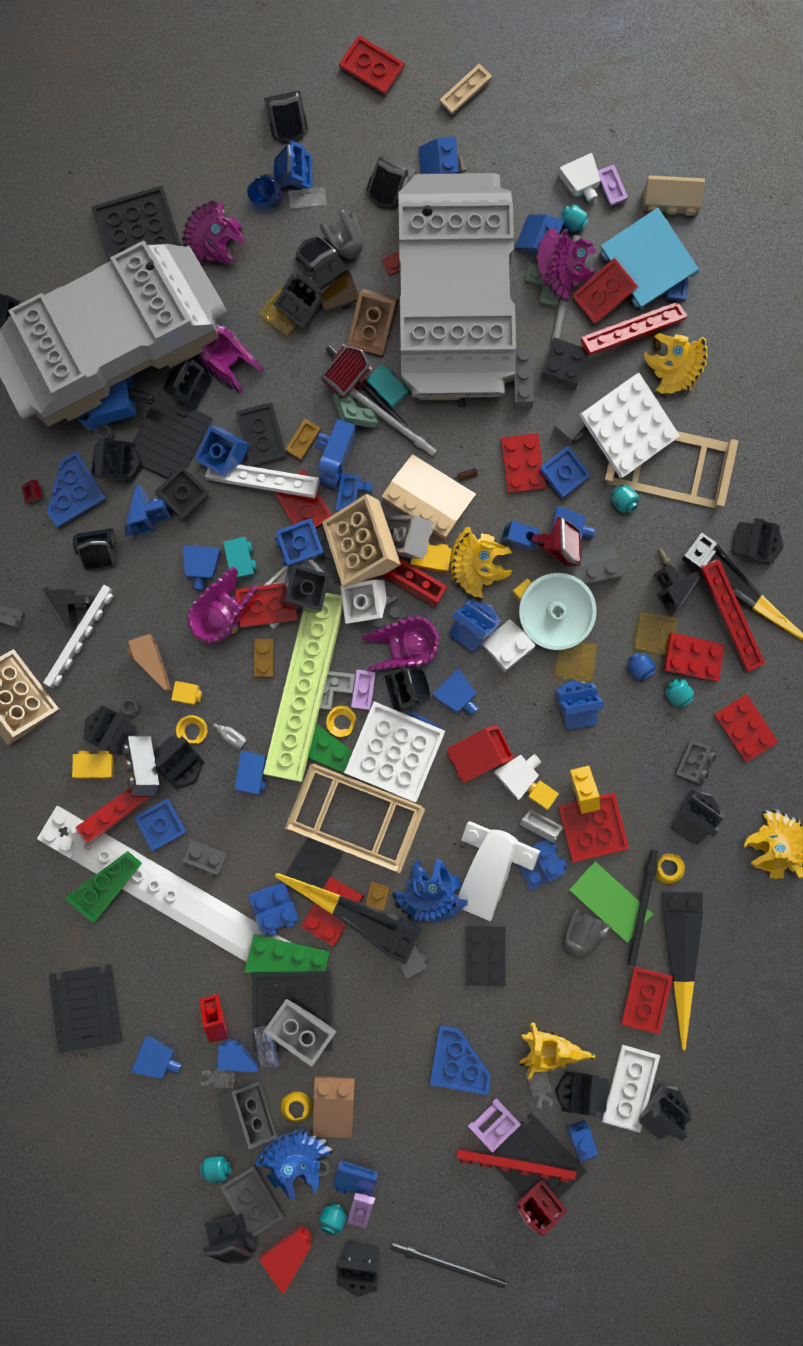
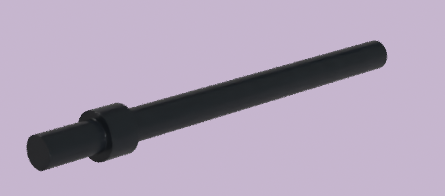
[326,344,408,427]
[628,849,658,966]
[390,1242,506,1289]

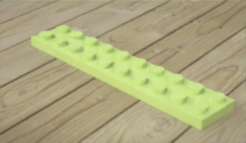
[263,593,344,783]

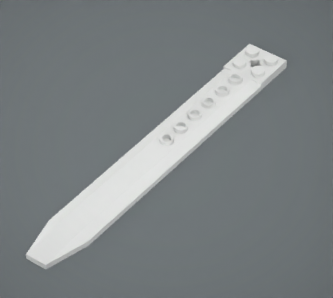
[37,806,290,962]

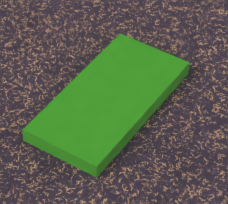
[569,861,653,943]

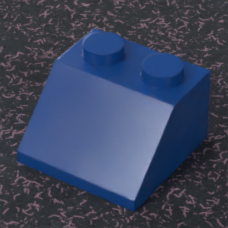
[419,137,459,174]
[515,214,564,257]
[194,425,250,477]
[235,751,267,795]
[217,1040,260,1072]
[332,1161,378,1197]

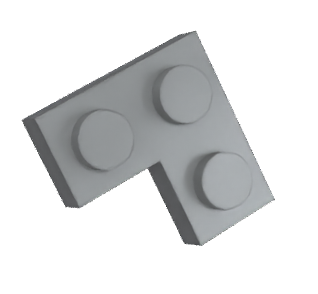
[320,671,356,711]

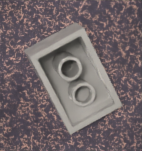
[386,515,434,559]
[263,999,336,1067]

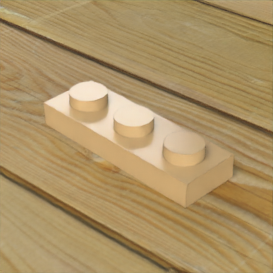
[439,64,492,115]

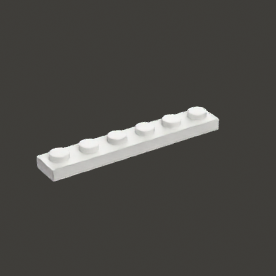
[205,465,319,498]
[43,585,113,689]

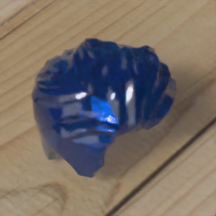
[247,174,282,205]

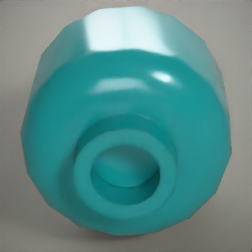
[560,204,588,233]
[611,485,639,513]
[665,678,694,708]
[200,1156,231,1184]
[318,1203,347,1236]

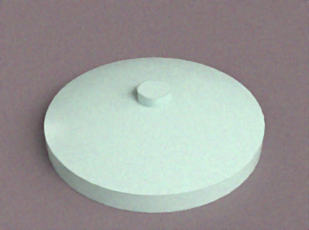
[519,573,596,650]

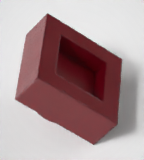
[21,480,42,504]

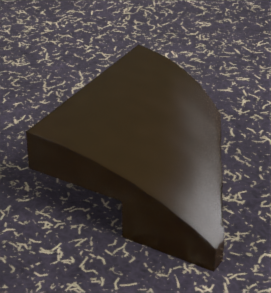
[321,270,359,315]

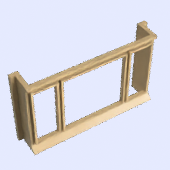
[605,431,739,509]
[285,764,425,873]

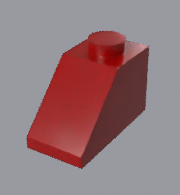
[200,994,228,1043]

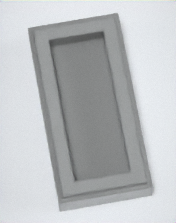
[520,809,564,843]

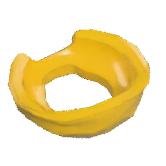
[326,706,356,737]
[176,715,208,744]
[655,853,685,885]
[280,1092,313,1122]

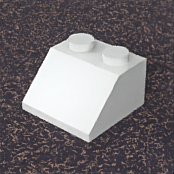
[340,579,387,624]
[481,620,536,673]

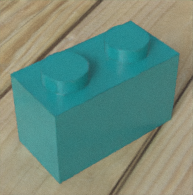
[366,364,408,409]
[223,537,257,581]

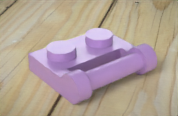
[468,1098,521,1152]

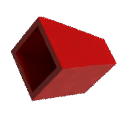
[446,725,514,783]
[259,1225,313,1293]

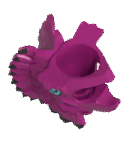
[181,200,245,265]
[536,228,596,302]

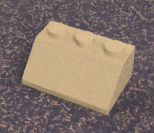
[643,176,705,216]

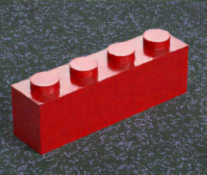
[380,558,447,608]
[75,788,151,846]

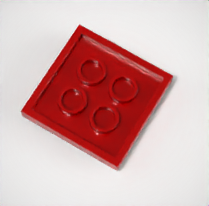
[558,792,629,863]

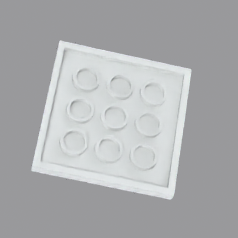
[579,373,680,478]
[344,702,445,803]

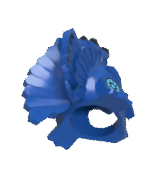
[392,859,468,923]
[255,1129,333,1200]

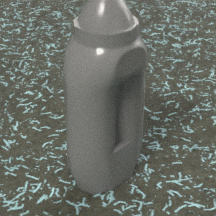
[213,723,246,750]

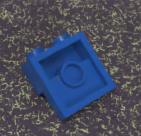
[275,518,325,567]
[517,839,567,891]
[247,882,299,935]

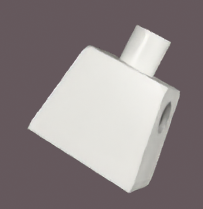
[558,153,600,202]
[494,754,542,800]

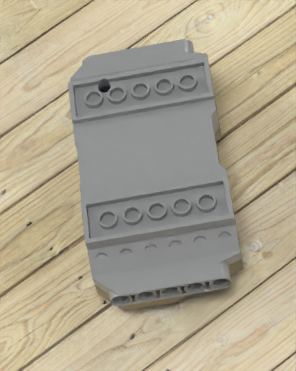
[399,173,516,400]
[0,240,228,427]

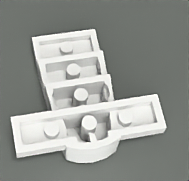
[458,821,540,921]

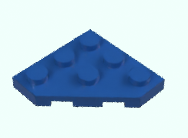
[47,451,107,529]
[430,1025,491,1095]

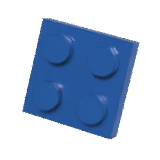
[538,445,591,498]
[134,799,187,851]

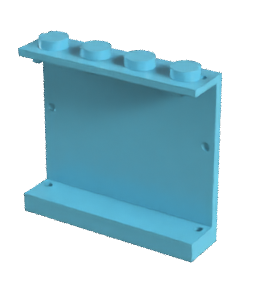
[600,208,699,311]

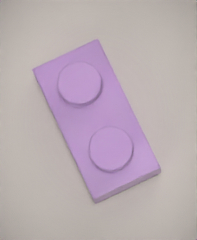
[598,165,628,207]
[351,670,376,711]
[347,1192,375,1228]

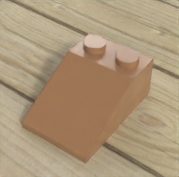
[347,289,400,356]
[127,634,172,694]
[313,1076,355,1139]

